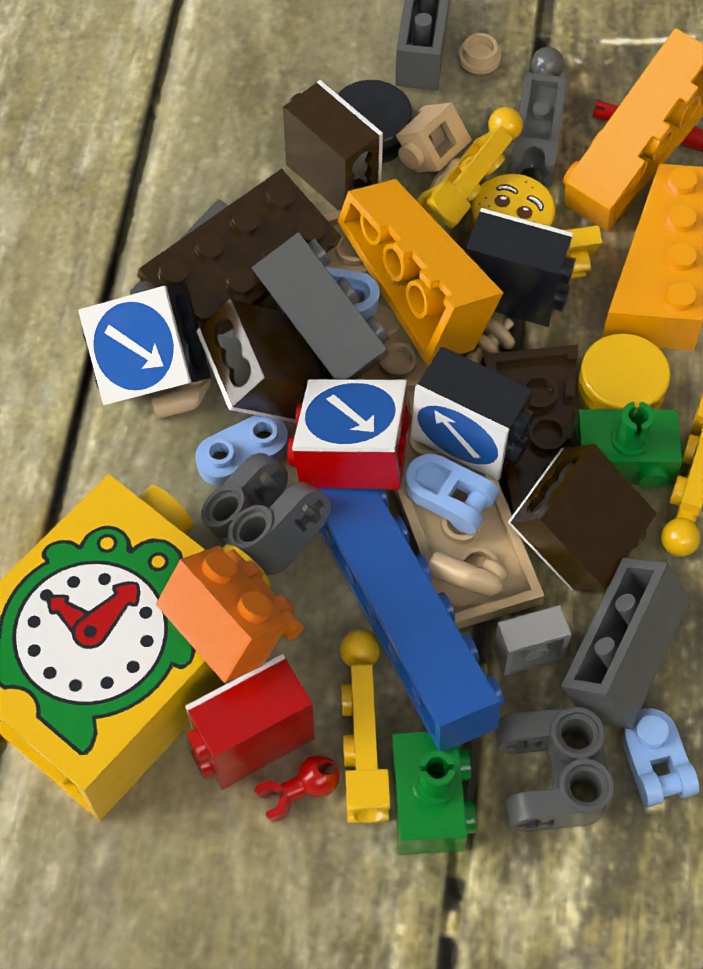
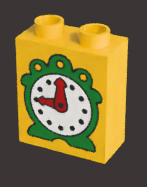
[0,474,271,822]

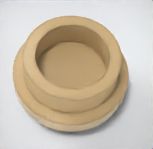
[458,33,501,74]

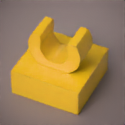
[564,225,602,279]

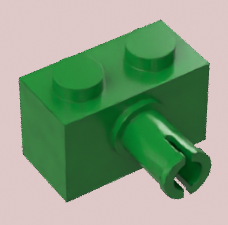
[573,401,682,489]
[391,732,476,855]

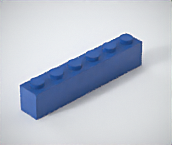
[317,488,504,752]

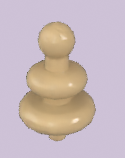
[465,318,515,365]

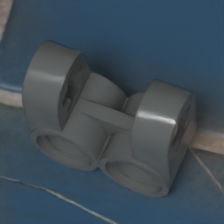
[201,453,331,576]
[495,707,614,832]

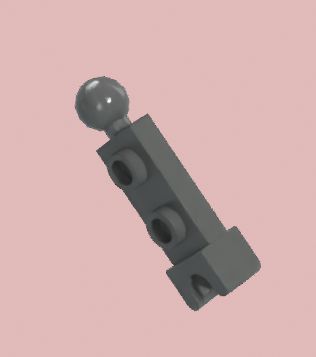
[509,46,568,187]

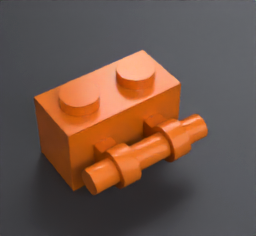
[156,545,305,683]

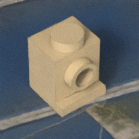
[396,102,472,173]

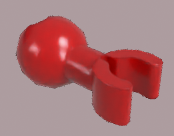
[254,755,340,822]

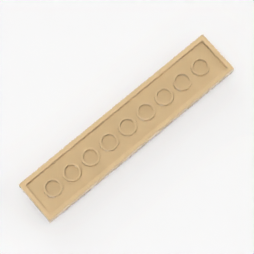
[323,210,545,629]

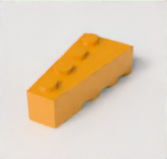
[563,28,703,232]
[602,163,703,351]
[337,179,504,365]

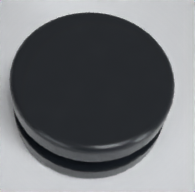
[337,80,412,164]

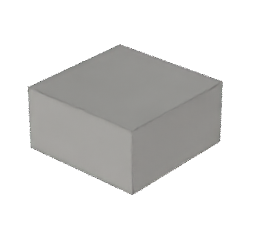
[493,605,572,676]

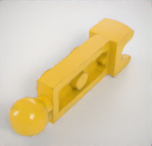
[416,107,523,229]
[661,394,703,557]
[339,629,390,824]

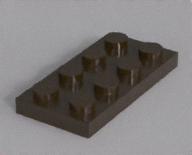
[137,168,342,328]

